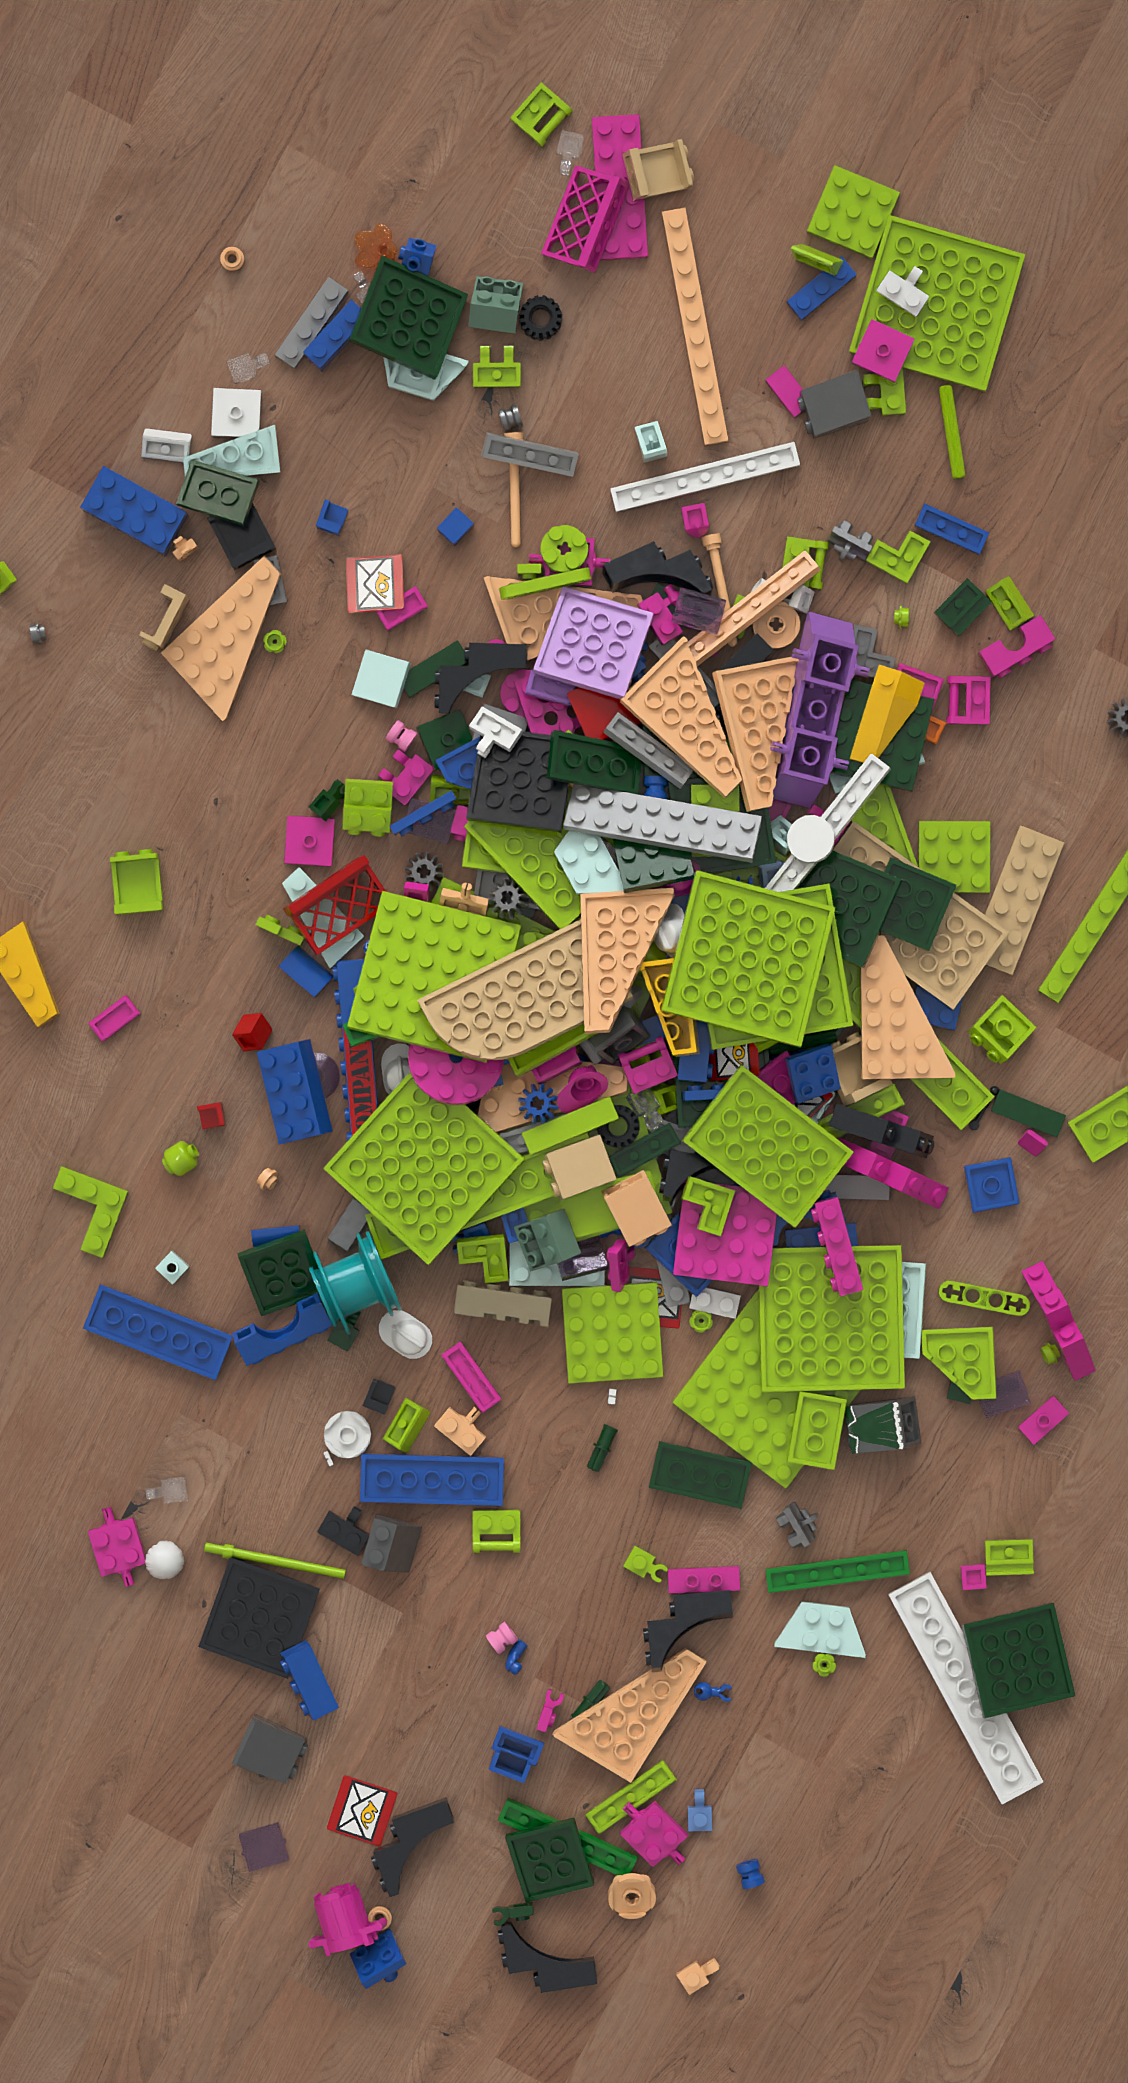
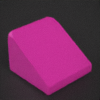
[1018,1129,1048,1156]

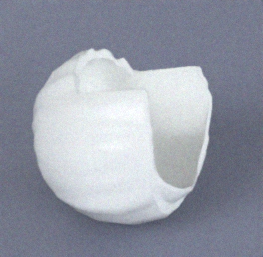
[145,1540,184,1579]

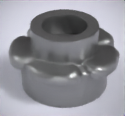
[29,622,46,645]

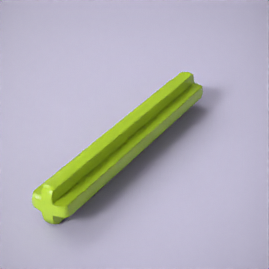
[939,385,965,479]

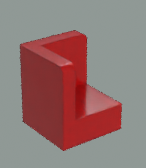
[232,1013,272,1052]
[197,1102,226,1130]

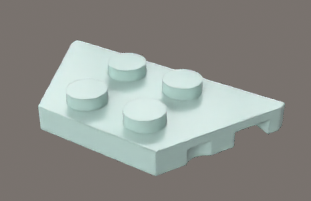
[383,354,469,401]
[554,831,624,895]
[774,1601,866,1658]

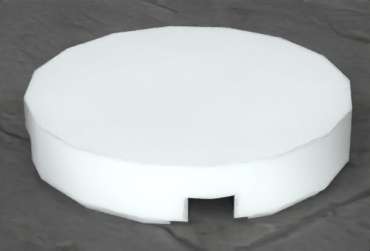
[787,815,835,863]
[324,1411,371,1458]

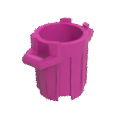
[308,1883,388,1957]

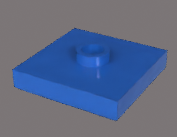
[964,1157,1020,1213]

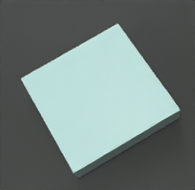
[352,650,411,708]

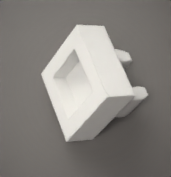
[784,585,815,614]

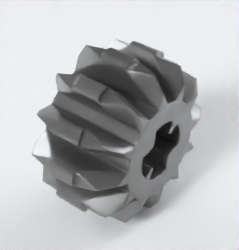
[1107,698,1128,738]
[404,852,444,891]
[488,878,529,919]

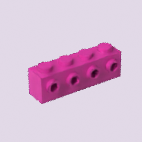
[811,1196,863,1296]

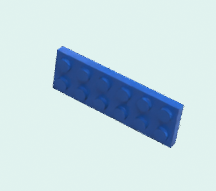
[83,1284,233,1380]
[360,1454,504,1506]

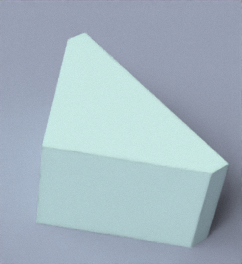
[635,421,667,463]
[771,815,792,857]

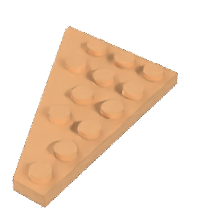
[161,556,281,721]
[484,576,643,661]
[620,636,742,799]
[712,657,799,812]
[580,888,675,1034]
[860,935,955,1079]
[478,1059,629,1134]
[552,1648,707,1783]

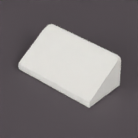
[141,429,192,462]

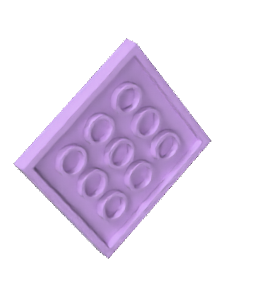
[533,586,654,699]

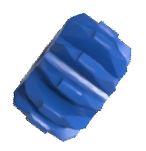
[518,1083,559,1124]

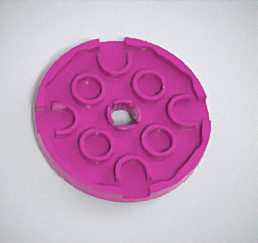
[408,1044,504,1105]

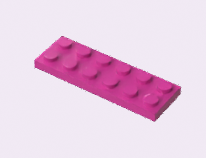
[592,114,648,261]

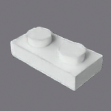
[689,1288,741,1319]

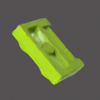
[510,82,573,147]
[782,536,829,590]
[473,1510,520,1553]

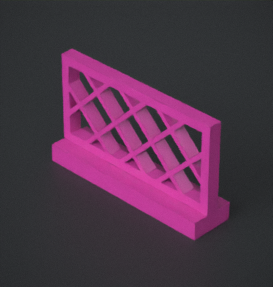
[541,165,629,273]

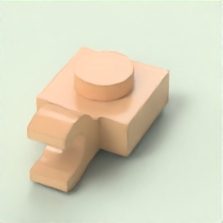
[173,536,199,562]
[676,1958,720,1995]

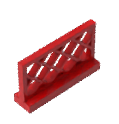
[283,855,386,956]

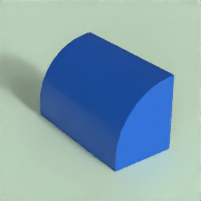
[279,945,333,998]
[251,1225,301,1247]

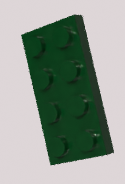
[546,730,642,794]
[649,1441,752,1509]

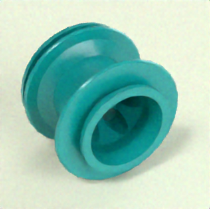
[309,1231,402,1335]

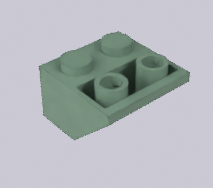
[468,276,523,334]
[514,1209,581,1272]

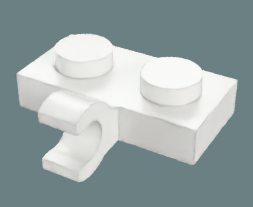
[876,266,929,317]
[469,707,523,758]

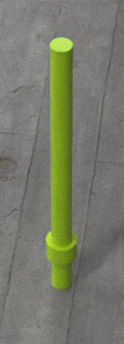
[204,1542,346,1579]

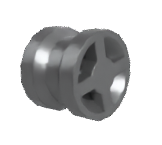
[498,404,523,432]

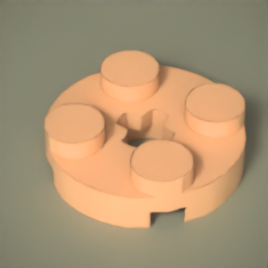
[752,601,800,649]
[608,1873,656,1919]

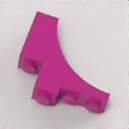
[838,1137,949,1209]
[1021,1261,1096,1381]

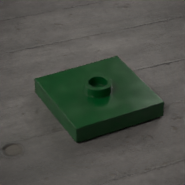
[416,709,472,771]

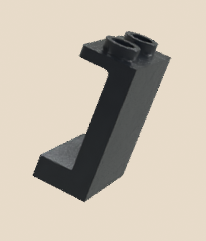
[207,503,276,571]

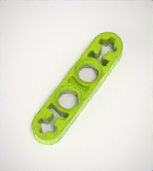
[499,568,592,600]
[938,1280,1030,1316]

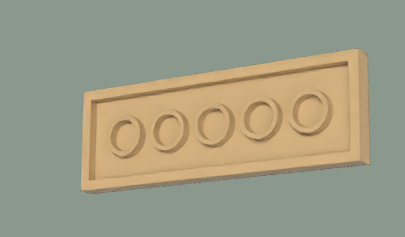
[985,825,1064,975]

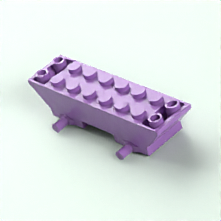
[770,612,870,808]

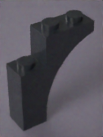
[602,541,713,602]
[714,633,774,728]
[434,643,528,714]
[829,1104,935,1159]
[659,1150,717,1202]
[643,1590,733,1673]
[371,1797,454,1897]
[498,1921,597,1993]

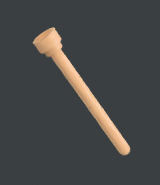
[504,432,523,547]
[702,533,737,647]

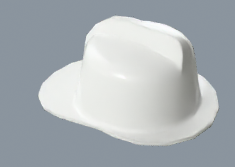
[654,904,684,958]
[381,1043,410,1095]
[379,1310,432,1359]

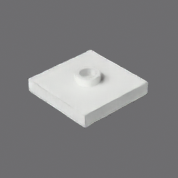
[211,388,261,438]

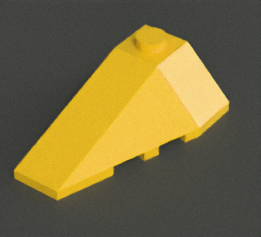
[850,665,925,763]

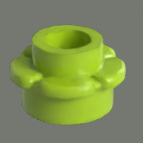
[894,605,909,629]
[263,630,287,653]
[689,1310,713,1333]
[1040,1343,1060,1365]
[812,1653,836,1677]

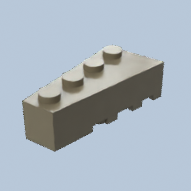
[454,1280,552,1327]

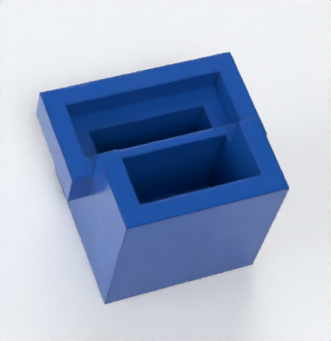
[489,1725,544,1783]

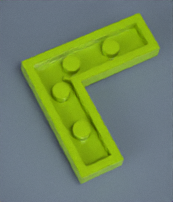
[53,1166,128,1258]

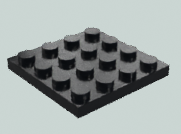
[466,732,570,833]
[198,1557,320,1679]

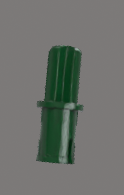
[587,1424,618,1472]
[571,1680,610,1718]

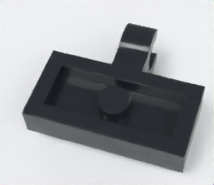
[317,1506,370,1556]

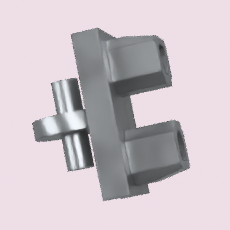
[827,520,873,562]
[776,1501,819,1548]

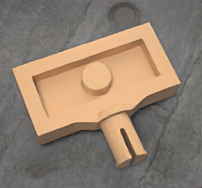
[439,883,489,916]
[434,1406,486,1456]

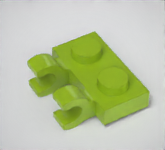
[473,346,521,387]
[862,367,906,416]

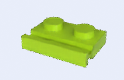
[984,1539,1034,1576]

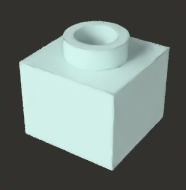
[155,1250,190,1285]

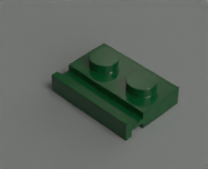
[934,578,992,637]

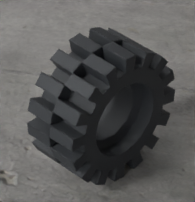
[519,295,562,341]
[596,1105,640,1148]

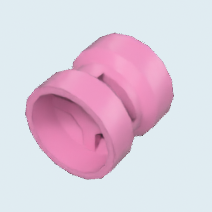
[385,720,418,753]
[486,1621,519,1654]

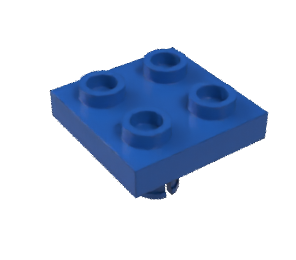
[785,1043,841,1104]
[350,1929,407,1989]

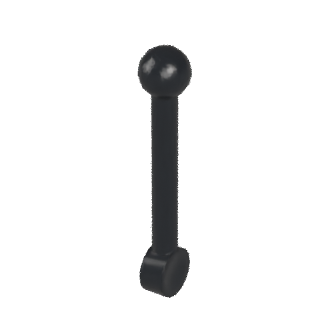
[969,1086,999,1130]

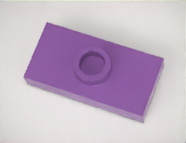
[524,670,576,707]

